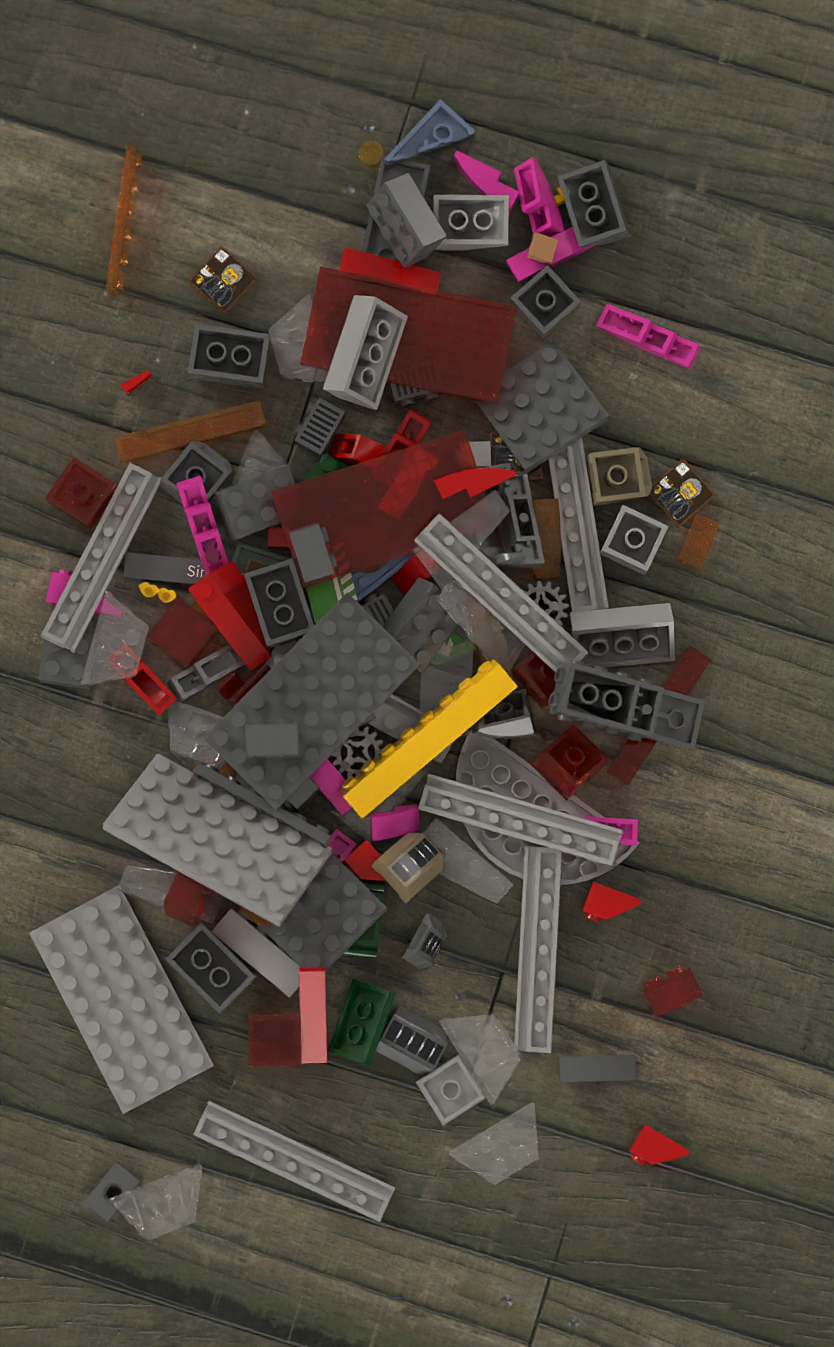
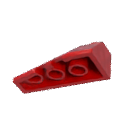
[188,561,272,672]

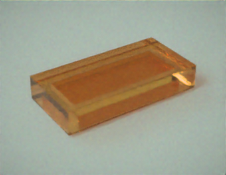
[677,514,719,570]

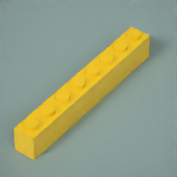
[339,659,518,818]

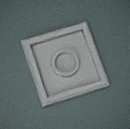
[416,1055,486,1125]

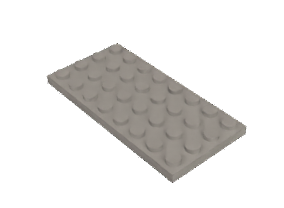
[103,753,332,926]
[29,885,214,1114]

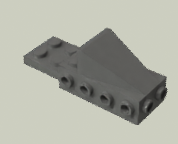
[549,659,705,750]

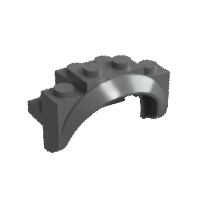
[466,463,545,576]

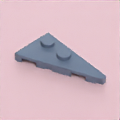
[383,99,476,166]

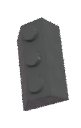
[558,160,631,247]

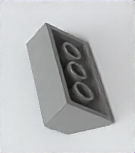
[323,295,408,410]
[570,603,675,668]

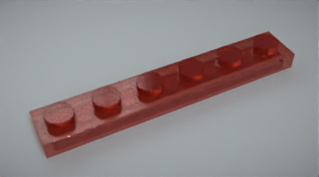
[607,646,711,786]

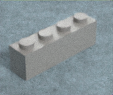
[211,909,300,998]

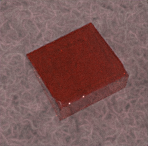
[216,671,247,703]

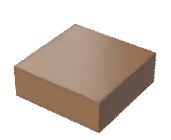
[527,232,558,265]

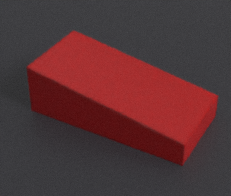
[120,370,152,396]

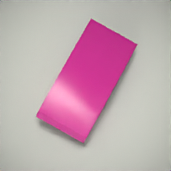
[370,804,419,841]

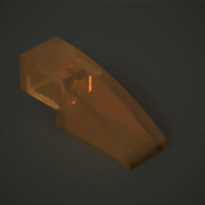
[532,498,561,579]

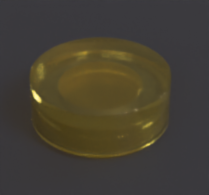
[359,141,384,167]

